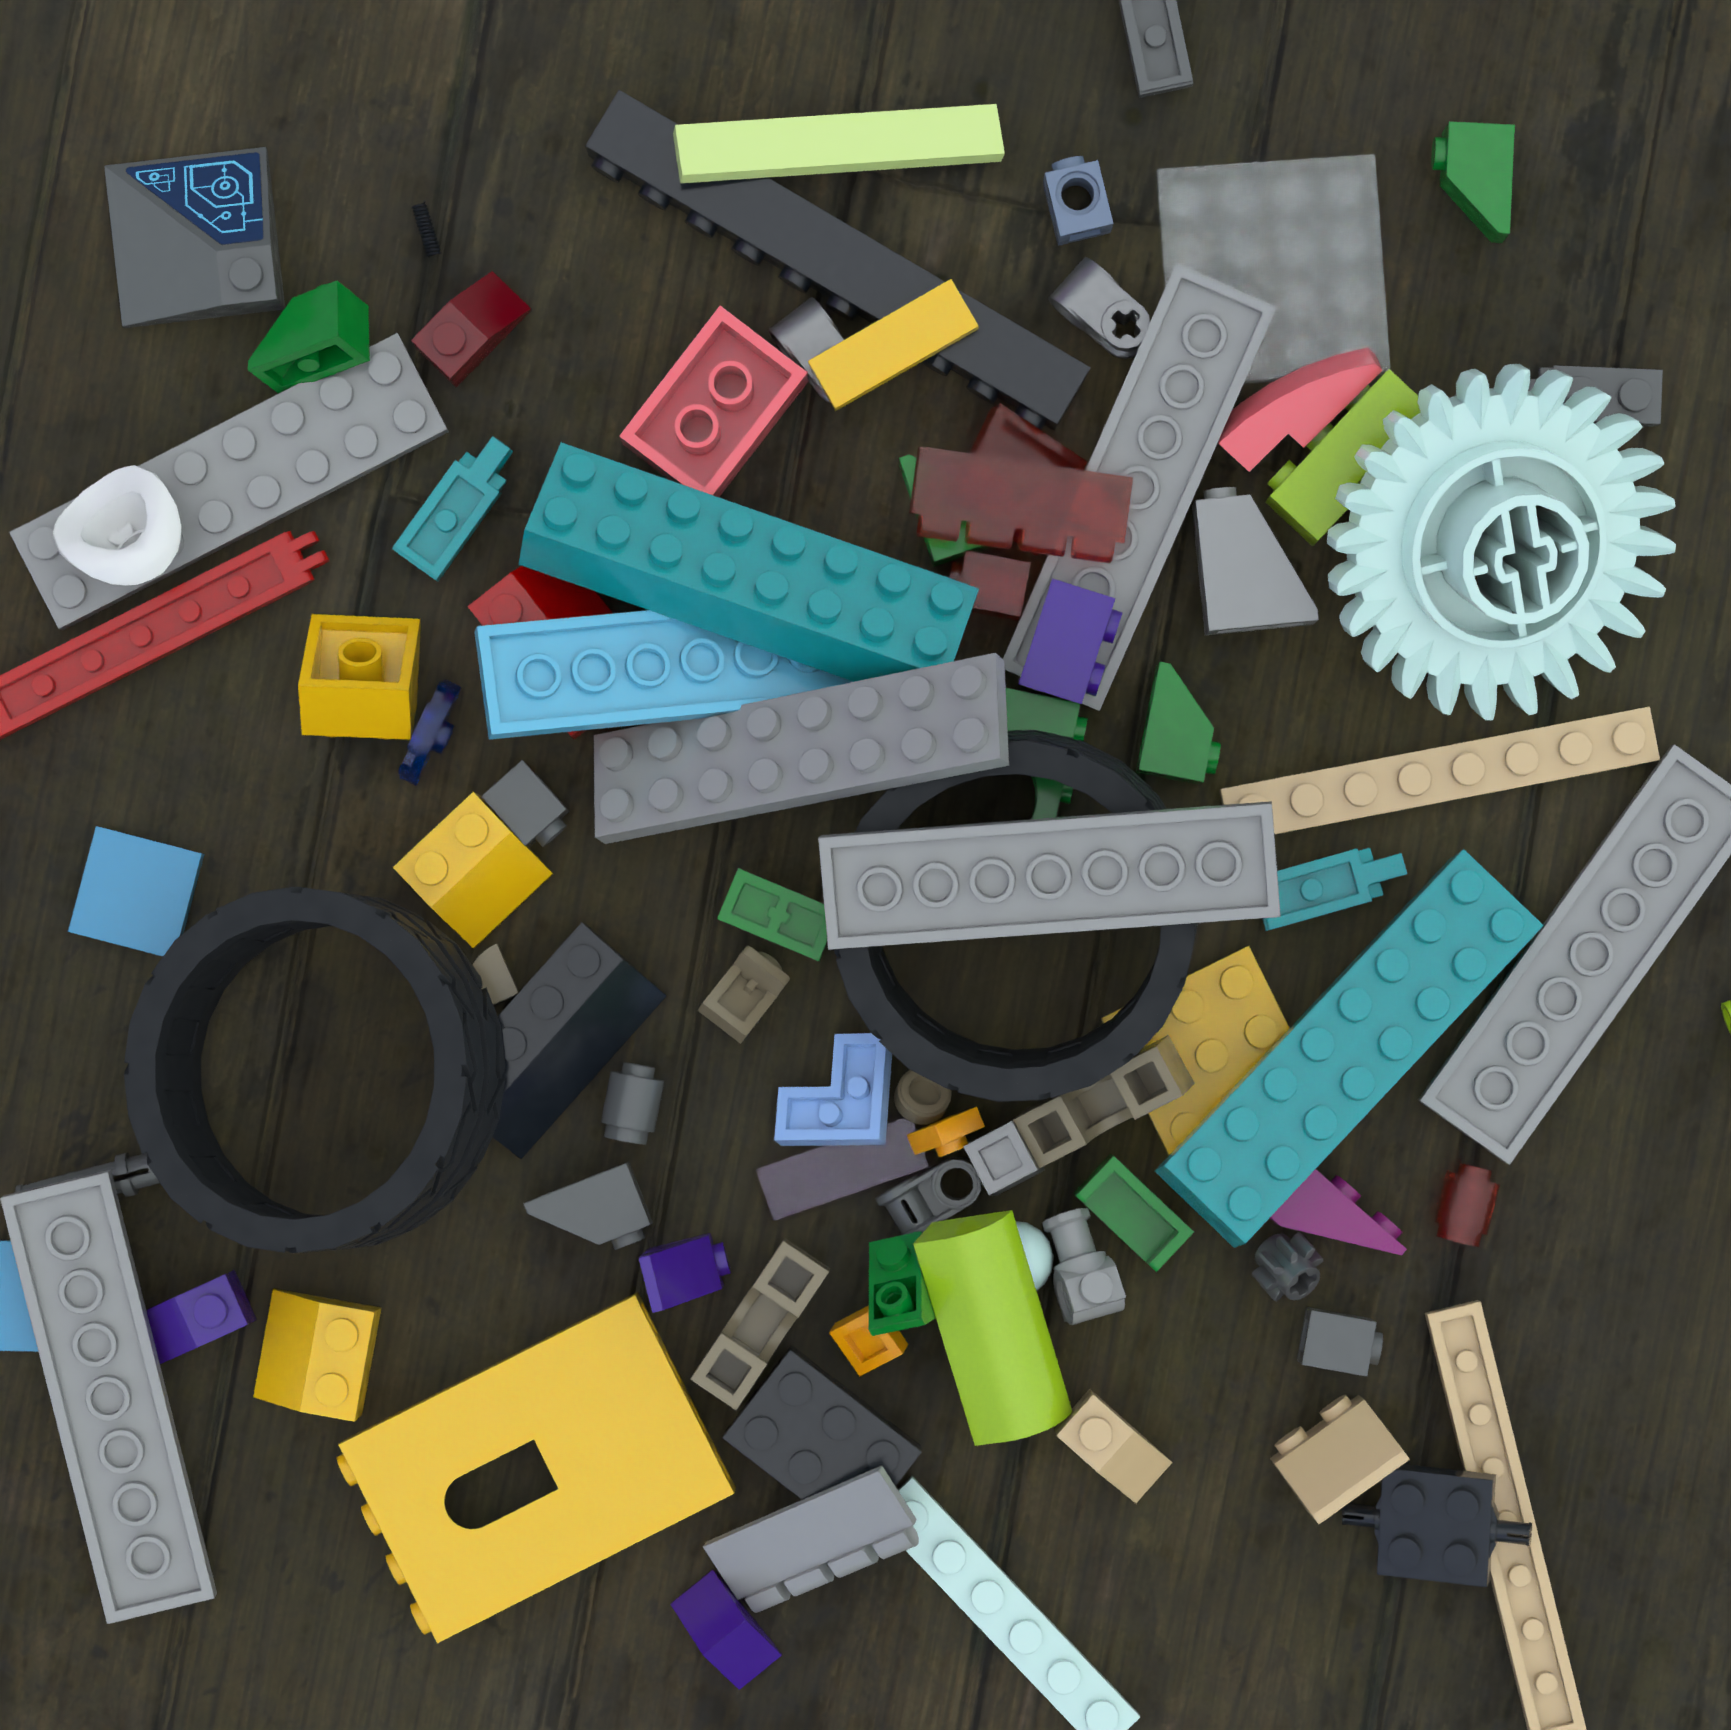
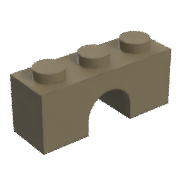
[1013,1035,1195,1168]
[690,1237,830,1410]

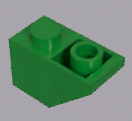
[868,1231,936,1336]

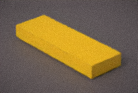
[808,279,979,411]

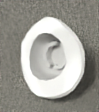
[53,465,181,586]

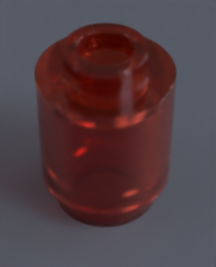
[1434,1163,1500,1247]

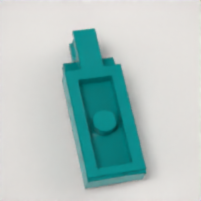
[392,436,513,582]
[1262,848,1407,931]

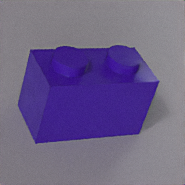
[1018,578,1123,704]

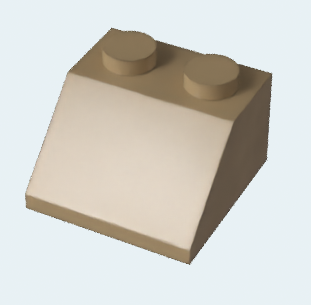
[1270,1394,1410,1524]

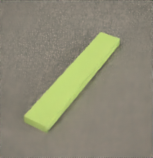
[673,104,1005,183]

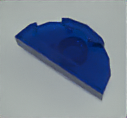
[398,679,462,786]

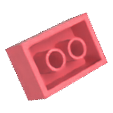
[619,306,808,497]

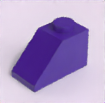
[146,1270,257,1364]

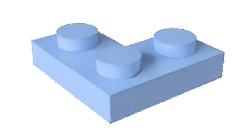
[774,1033,892,1146]

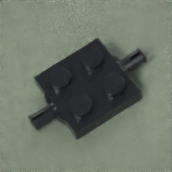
[1342,1464,1532,1587]

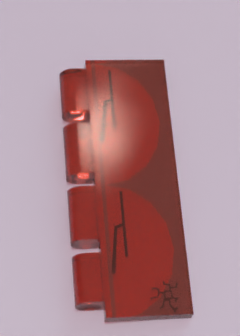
[909,446,1133,564]

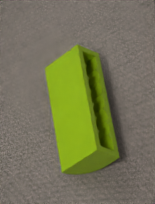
[913,1210,1073,1446]

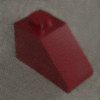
[411,271,532,388]

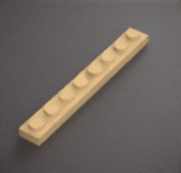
[1219,707,1660,835]
[1425,1300,1587,1730]

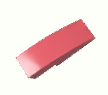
[1218,347,1383,472]

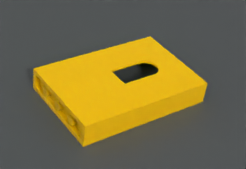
[336,1292,736,1643]

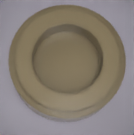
[894,1070,951,1125]

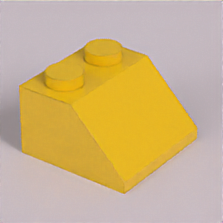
[298,614,421,740]
[393,792,553,948]
[253,1289,381,1422]

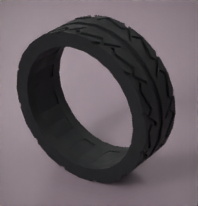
[834,730,1198,1102]
[124,887,505,1254]

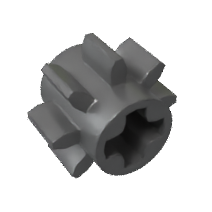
[1252,1232,1323,1302]

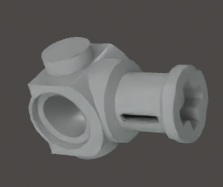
[1042,1208,1126,1325]

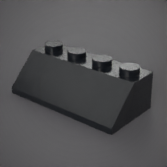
[492,922,667,1159]

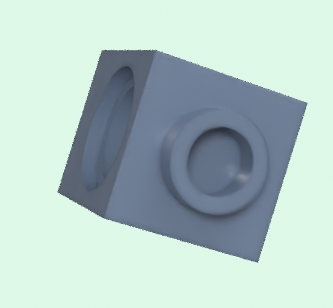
[1043,156,1114,246]

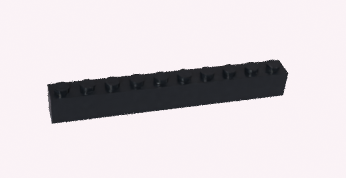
[585,90,1091,432]

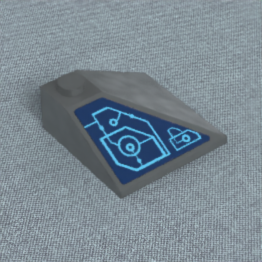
[104,147,285,328]

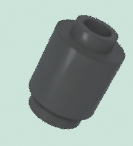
[601,1062,664,1145]

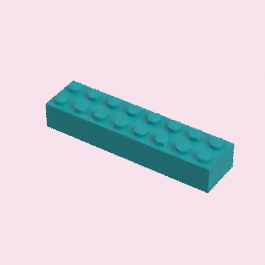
[519,442,979,682]
[1155,849,1544,1248]

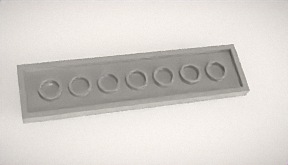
[1003,263,1277,711]
[9,333,449,631]
[594,653,1009,844]
[1418,744,1731,1165]
[818,801,1280,950]
[0,1170,217,1624]

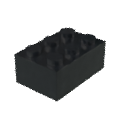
[723,1345,922,1500]

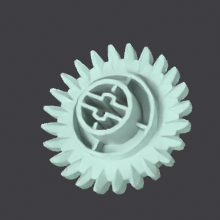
[1327,364,1676,720]

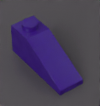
[639,1233,731,1313]

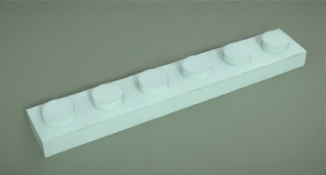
[898,1476,1140,1730]

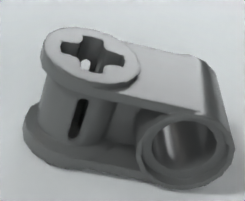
[875,1157,982,1235]

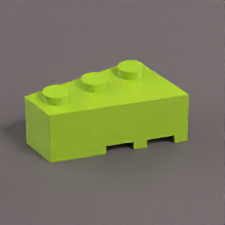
[1265,369,1421,547]

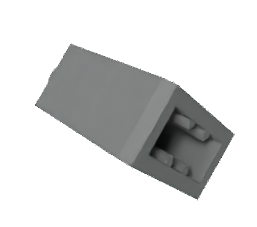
[1192,487,1319,635]

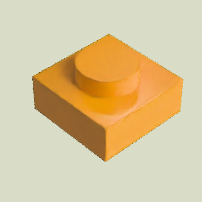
[907,1106,985,1157]
[829,1305,909,1377]

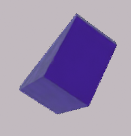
[670,1569,782,1690]

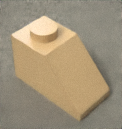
[1054,1389,1172,1503]

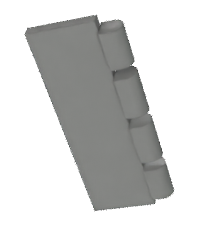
[703,1465,919,1613]

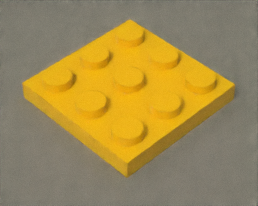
[1101,946,1289,1156]

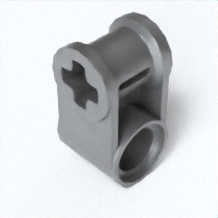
[1048,257,1150,359]
[768,297,844,403]

